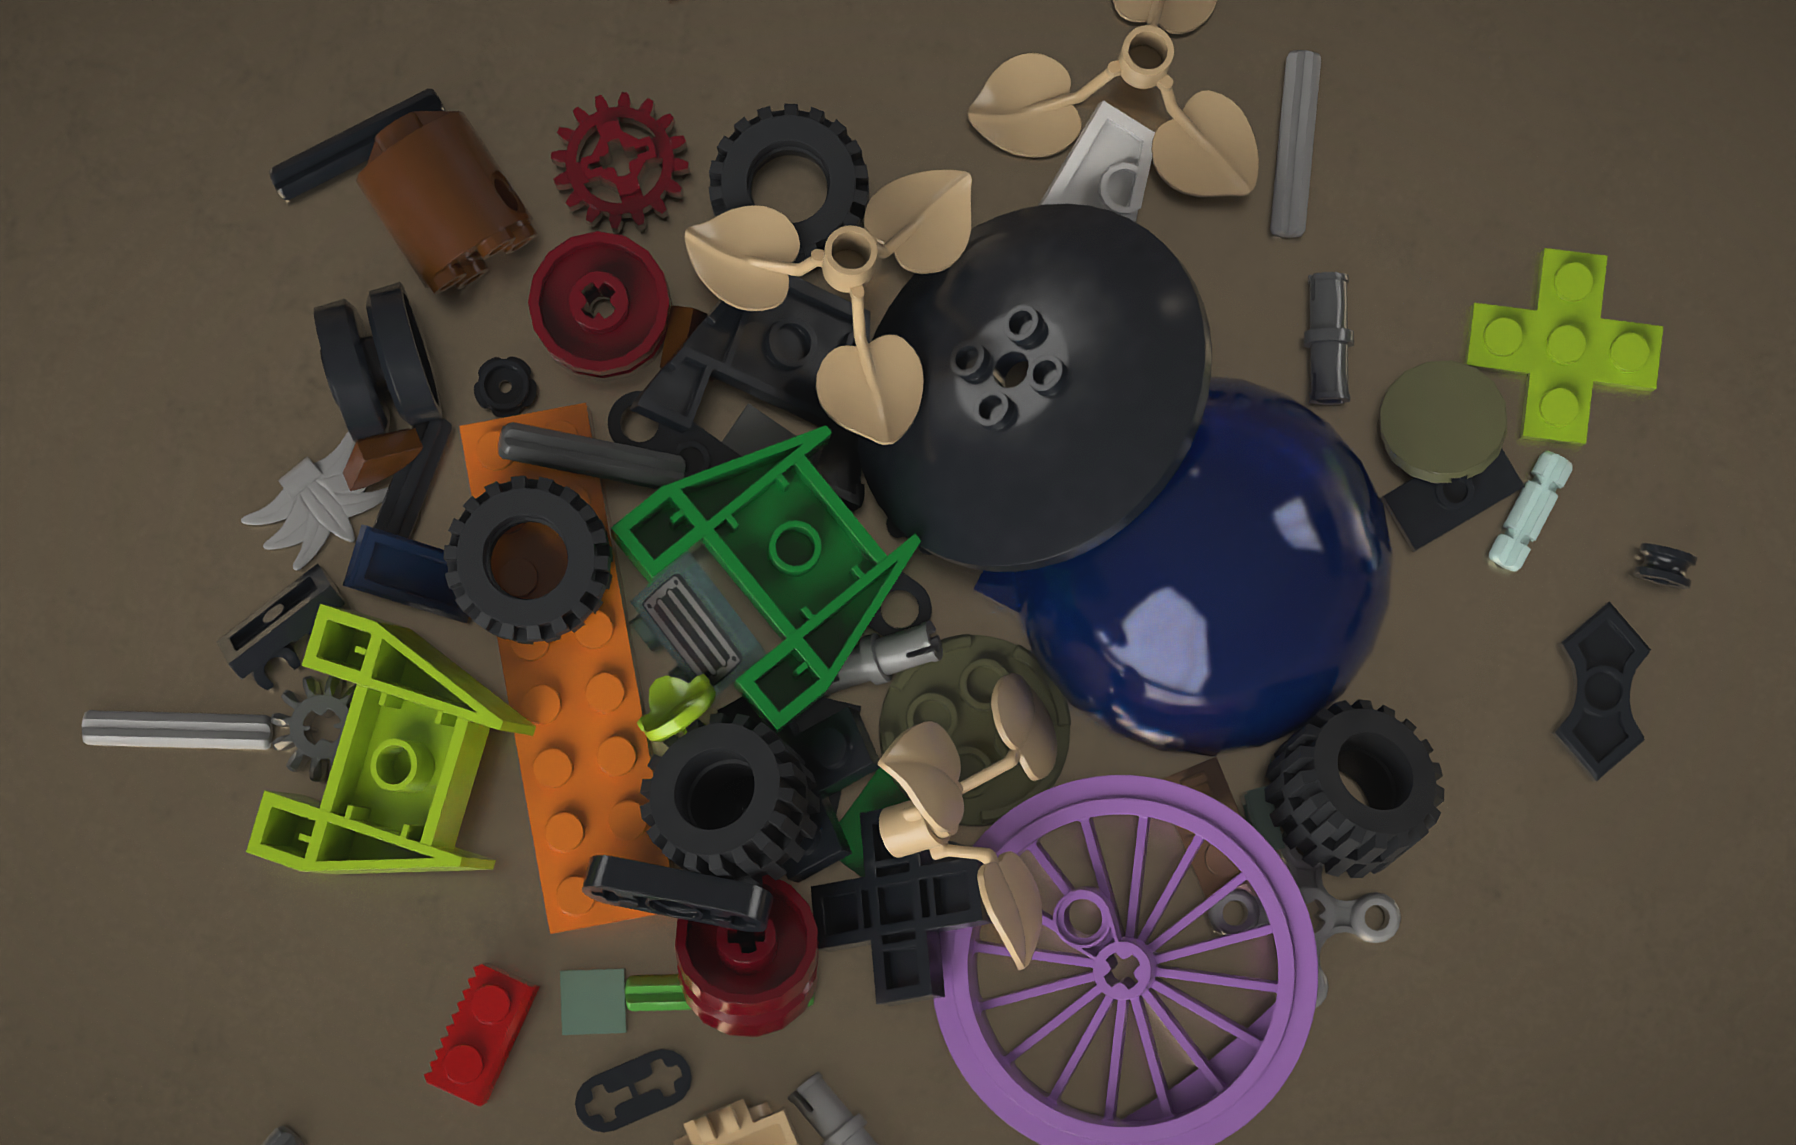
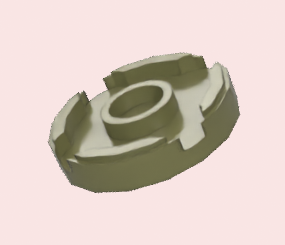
[1380,360,1507,483]

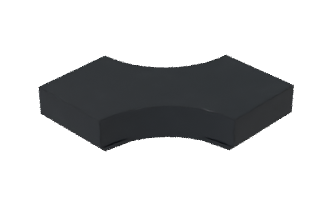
[1552,601,1651,782]

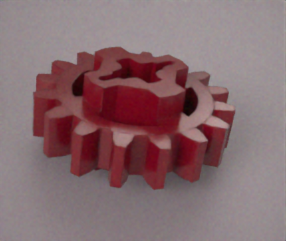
[551,92,690,233]

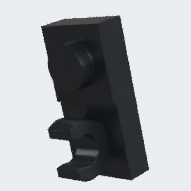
[217,563,346,690]

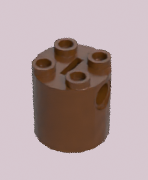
[356,111,538,295]

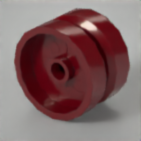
[528,231,673,382]
[675,875,819,1037]

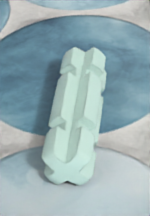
[1489,451,1573,571]

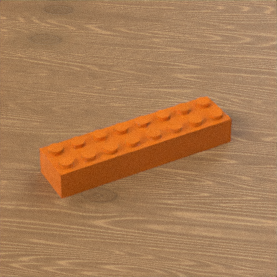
[459,403,674,934]

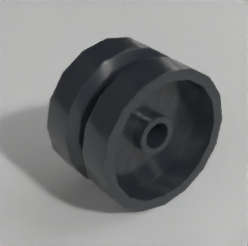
[313,282,442,442]

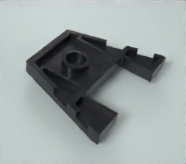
[630,275,871,512]

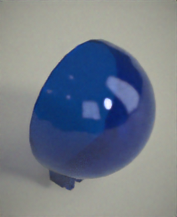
[972,376,1393,757]

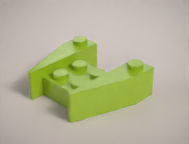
[246,604,536,874]

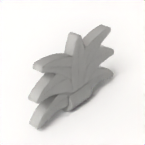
[241,431,388,571]

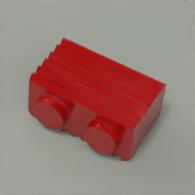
[424,963,540,1107]

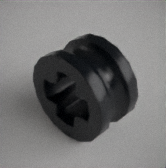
[1633,543,1697,589]

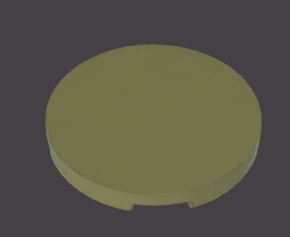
[879,634,1071,826]

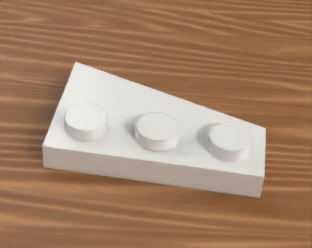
[1038,101,1155,222]

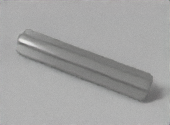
[1270,50,1321,238]
[82,710,273,750]

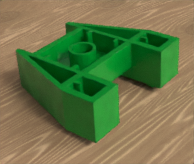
[611,425,921,734]

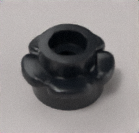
[474,356,537,418]

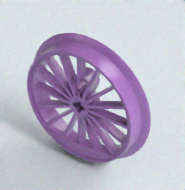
[933,775,1318,1145]

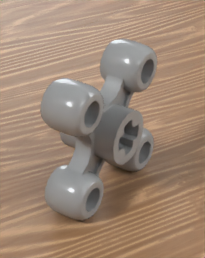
[1207,831,1401,1009]

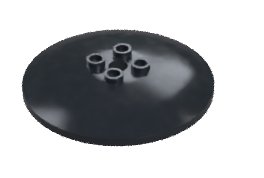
[858,204,1212,572]

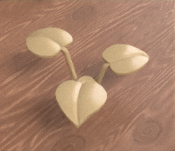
[967,0,1259,197]
[685,170,972,445]
[878,673,1057,971]

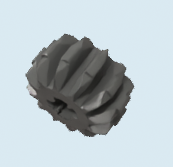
[271,675,356,782]

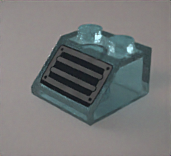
[629,551,767,706]

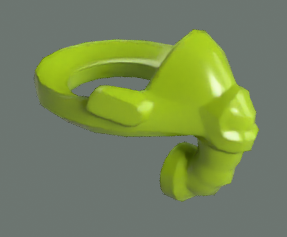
[637,674,716,742]

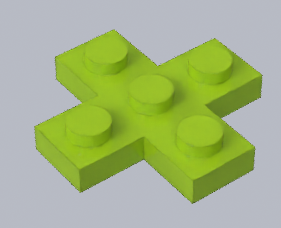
[1464,248,1664,446]

